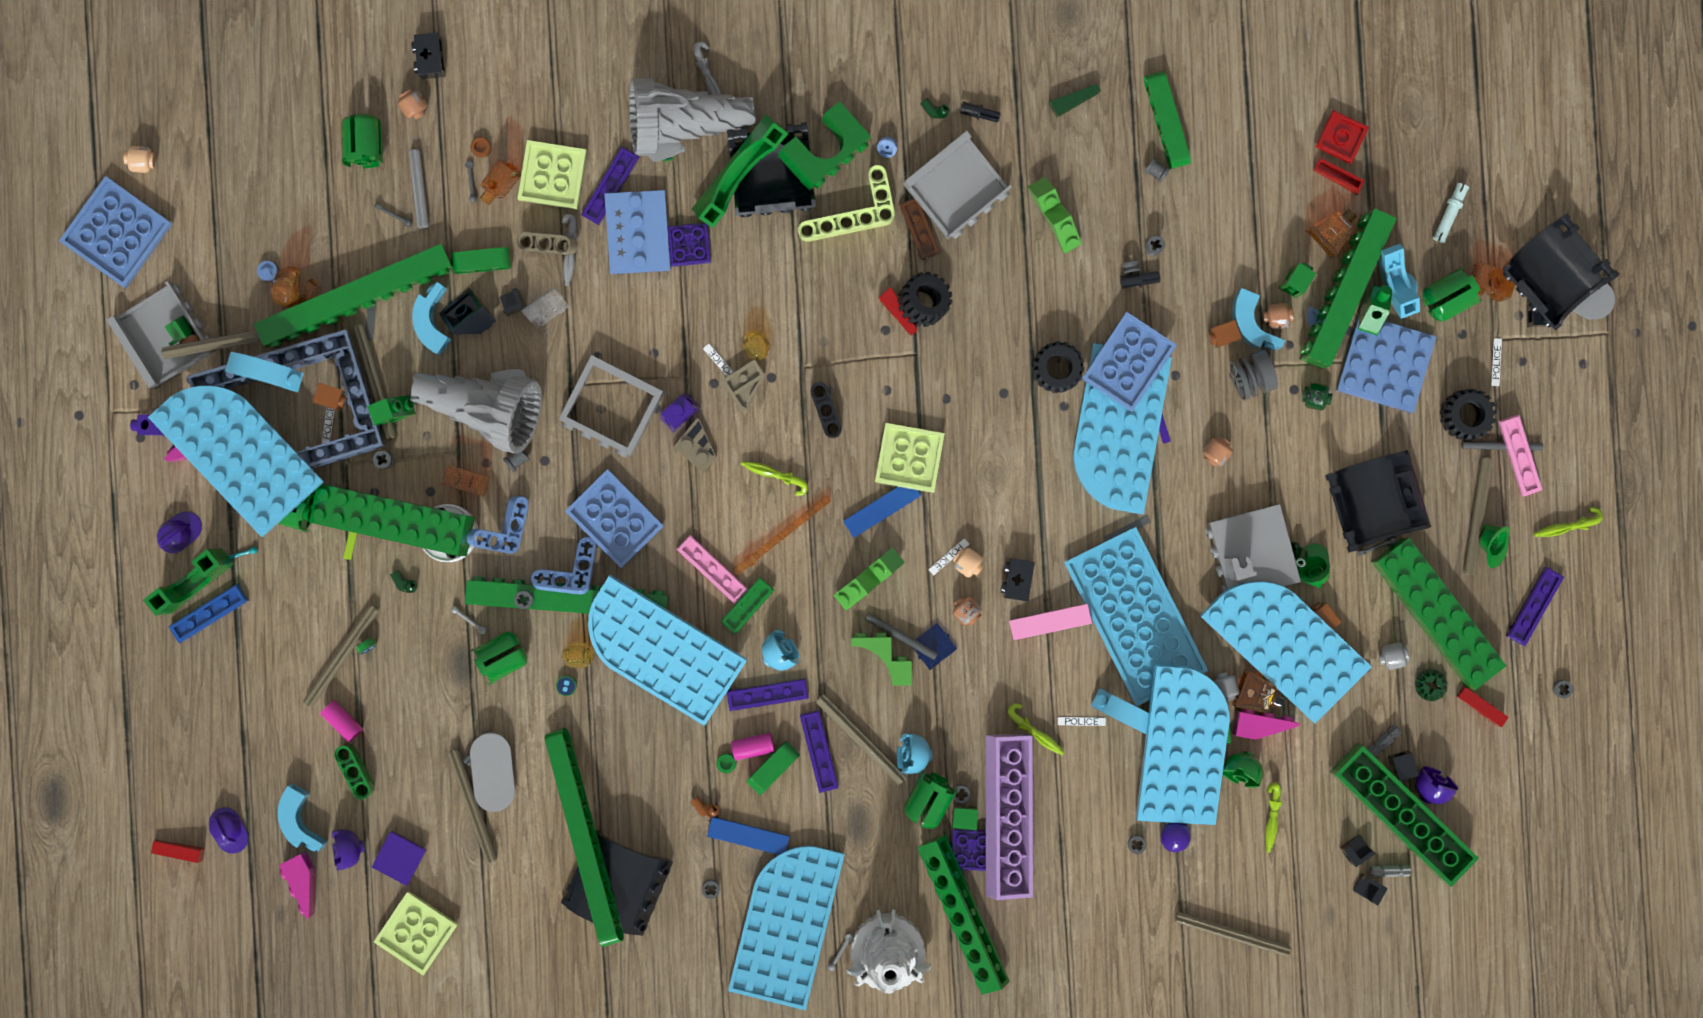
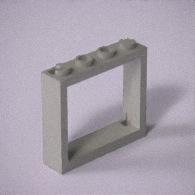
[559,355,665,458]

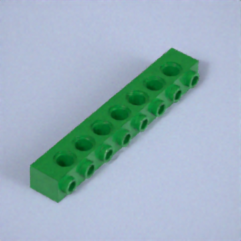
[917,834,1010,995]

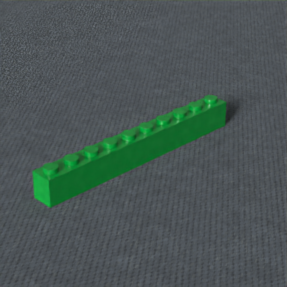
[254,244,453,349]
[465,576,669,614]

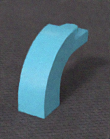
[1379,244,1420,319]
[412,282,452,356]
[1232,288,1285,351]
[225,352,304,392]
[1091,688,1149,734]
[278,783,328,851]

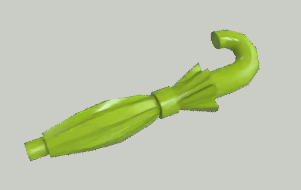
[741,461,808,496]
[1533,507,1603,537]
[1008,703,1065,756]
[1265,782,1283,853]

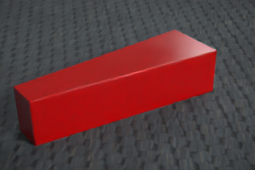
[1313,158,1365,195]
[878,287,917,336]
[1456,687,1509,727]
[151,840,205,863]

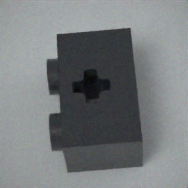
[411,32,446,79]
[1000,558,1035,602]

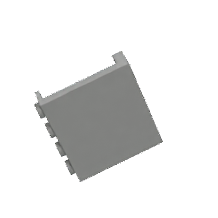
[903,131,1012,240]
[106,281,216,389]
[1205,504,1301,592]

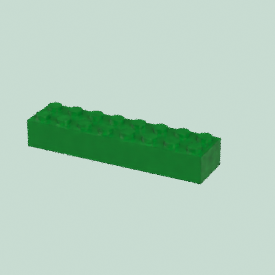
[1299,208,1397,369]
[309,484,475,556]
[1371,538,1507,690]
[1329,743,1479,887]

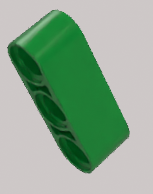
[452,247,512,274]
[746,741,800,796]
[334,743,375,800]

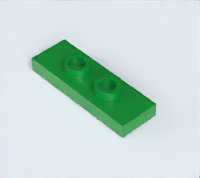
[720,577,775,635]

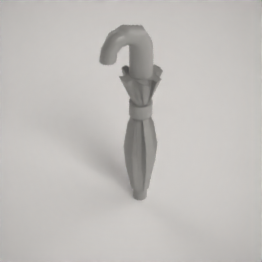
[693,41,721,95]
[562,214,579,286]

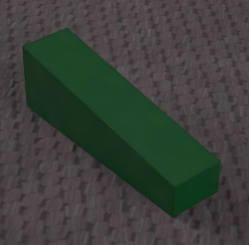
[1049,84,1101,118]

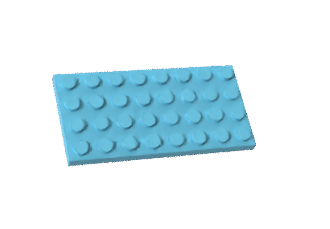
[1064,527,1208,707]

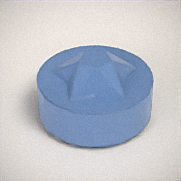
[877,137,898,158]
[257,261,279,282]

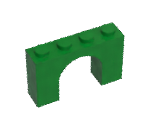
[778,101,871,191]
[143,548,234,616]

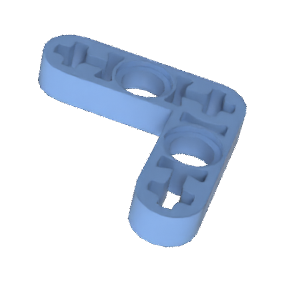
[467,495,529,554]
[531,537,597,594]

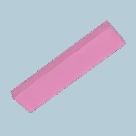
[1498,415,1542,497]
[676,535,749,604]
[1009,603,1092,640]

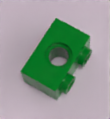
[1279,263,1317,298]
[367,395,416,425]

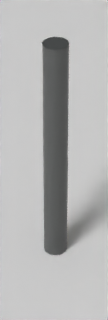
[1461,441,1543,451]
[865,613,938,660]

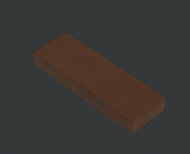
[899,198,940,260]

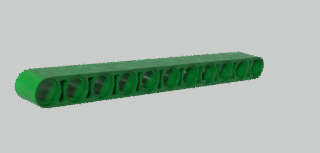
[544,727,624,947]

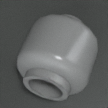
[1378,642,1410,670]
[1213,672,1240,702]

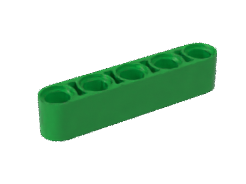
[1144,70,1191,170]

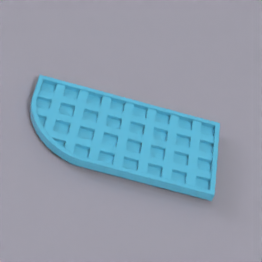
[1073,343,1172,515]
[148,386,324,537]
[588,575,747,726]
[1200,581,1372,723]
[1136,664,1230,825]
[728,845,845,1010]

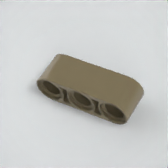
[516,232,578,255]

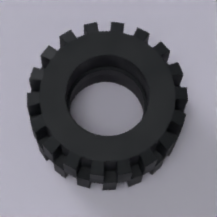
[898,272,952,327]
[1032,341,1085,393]
[1440,389,1497,440]

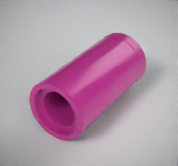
[320,700,363,743]
[731,733,775,761]

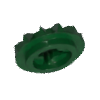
[1415,669,1448,701]

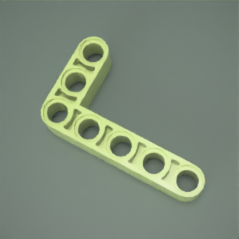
[798,165,895,242]

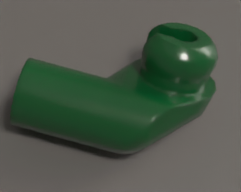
[920,98,950,119]
[1291,542,1308,567]
[390,570,418,593]

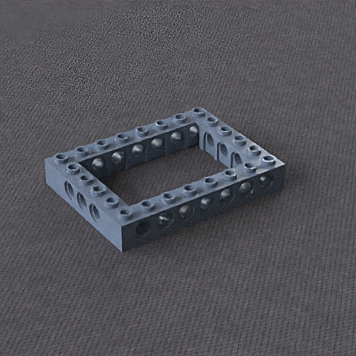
[187,330,385,469]

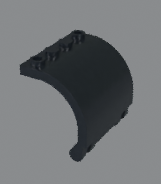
[727,122,816,217]
[1502,213,1620,331]
[1325,450,1431,553]
[561,829,673,936]

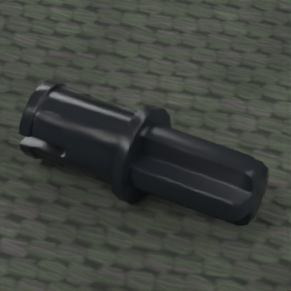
[960,101,1001,123]
[1120,271,1161,289]

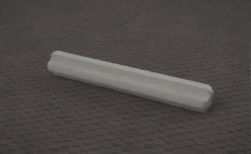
[409,149,429,229]

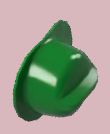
[1479,524,1510,569]
[1298,544,1330,588]

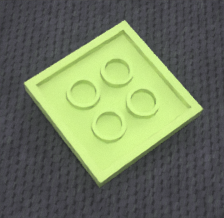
[518,140,587,210]
[875,423,945,493]
[374,891,458,976]

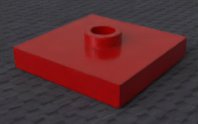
[1315,110,1369,164]

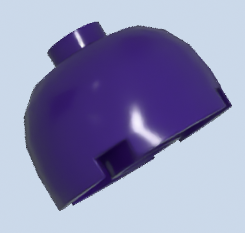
[1416,766,1458,804]
[332,829,364,871]

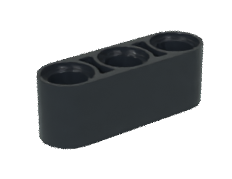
[810,382,842,439]

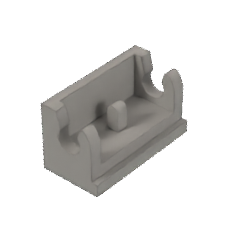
[1224,556,1257,581]

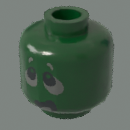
[1302,383,1333,411]

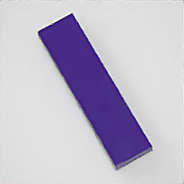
[581,147,640,226]
[1506,567,1564,646]
[727,678,809,711]
[800,710,839,793]

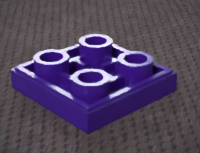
[667,223,711,267]
[952,828,986,871]
[372,831,427,886]

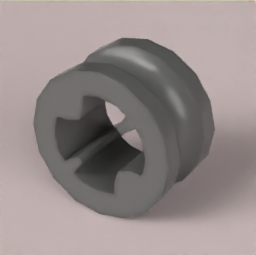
[1122,260,1141,274]
[514,591,534,609]
[1552,680,1573,699]
[954,784,971,804]
[1128,835,1146,854]
[702,879,720,899]

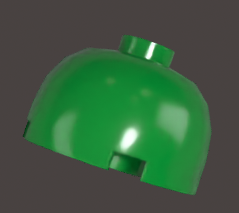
[1222,751,1264,788]

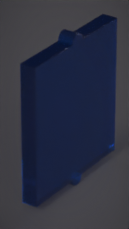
[912,623,957,670]

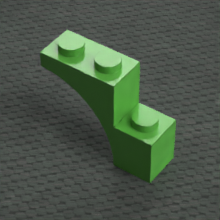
[1028,177,1082,254]
[833,547,905,611]
[851,633,912,686]

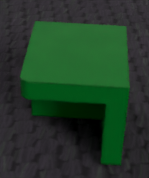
[164,315,195,346]
[952,807,978,830]

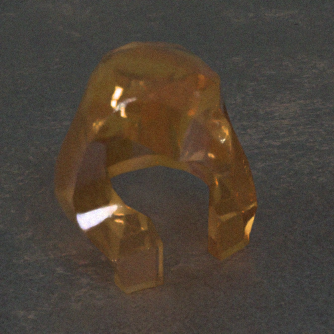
[271,266,318,308]

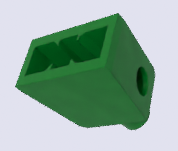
[1358,285,1392,336]

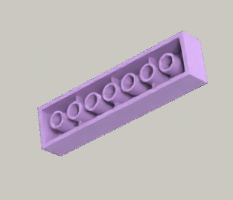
[985,733,1033,900]

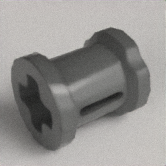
[1144,157,1171,183]
[1144,236,1165,256]
[373,451,395,469]
[503,451,530,472]

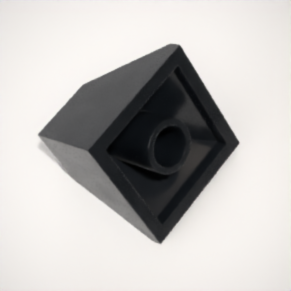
[439,288,496,335]

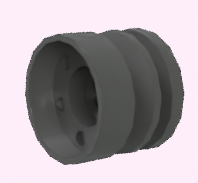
[1229,350,1278,401]

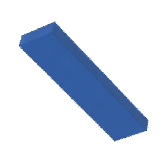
[843,487,921,538]
[168,584,249,643]
[707,817,790,855]

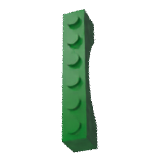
[692,114,788,228]

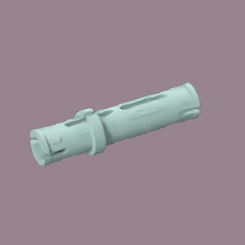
[1433,183,1469,243]

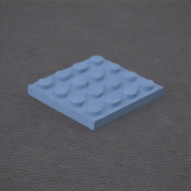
[59,176,173,288]
[1336,314,1436,413]

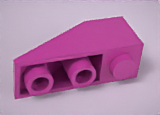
[1232,708,1300,740]
[279,851,315,919]

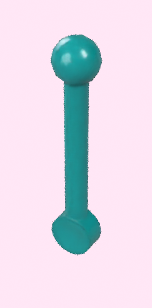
[229,546,258,559]

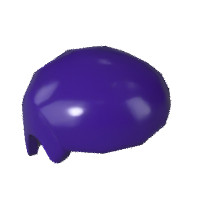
[1160,823,1191,853]

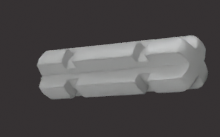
[1370,865,1411,877]

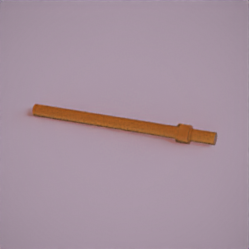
[732,495,831,575]

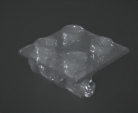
[521,288,569,329]

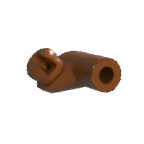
[690,796,720,817]

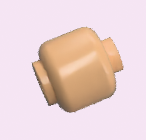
[123,146,156,173]
[953,548,984,578]

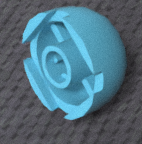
[762,629,800,671]
[896,733,932,774]

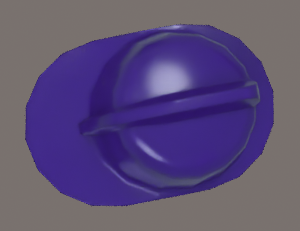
[157,512,202,553]
[209,807,248,854]

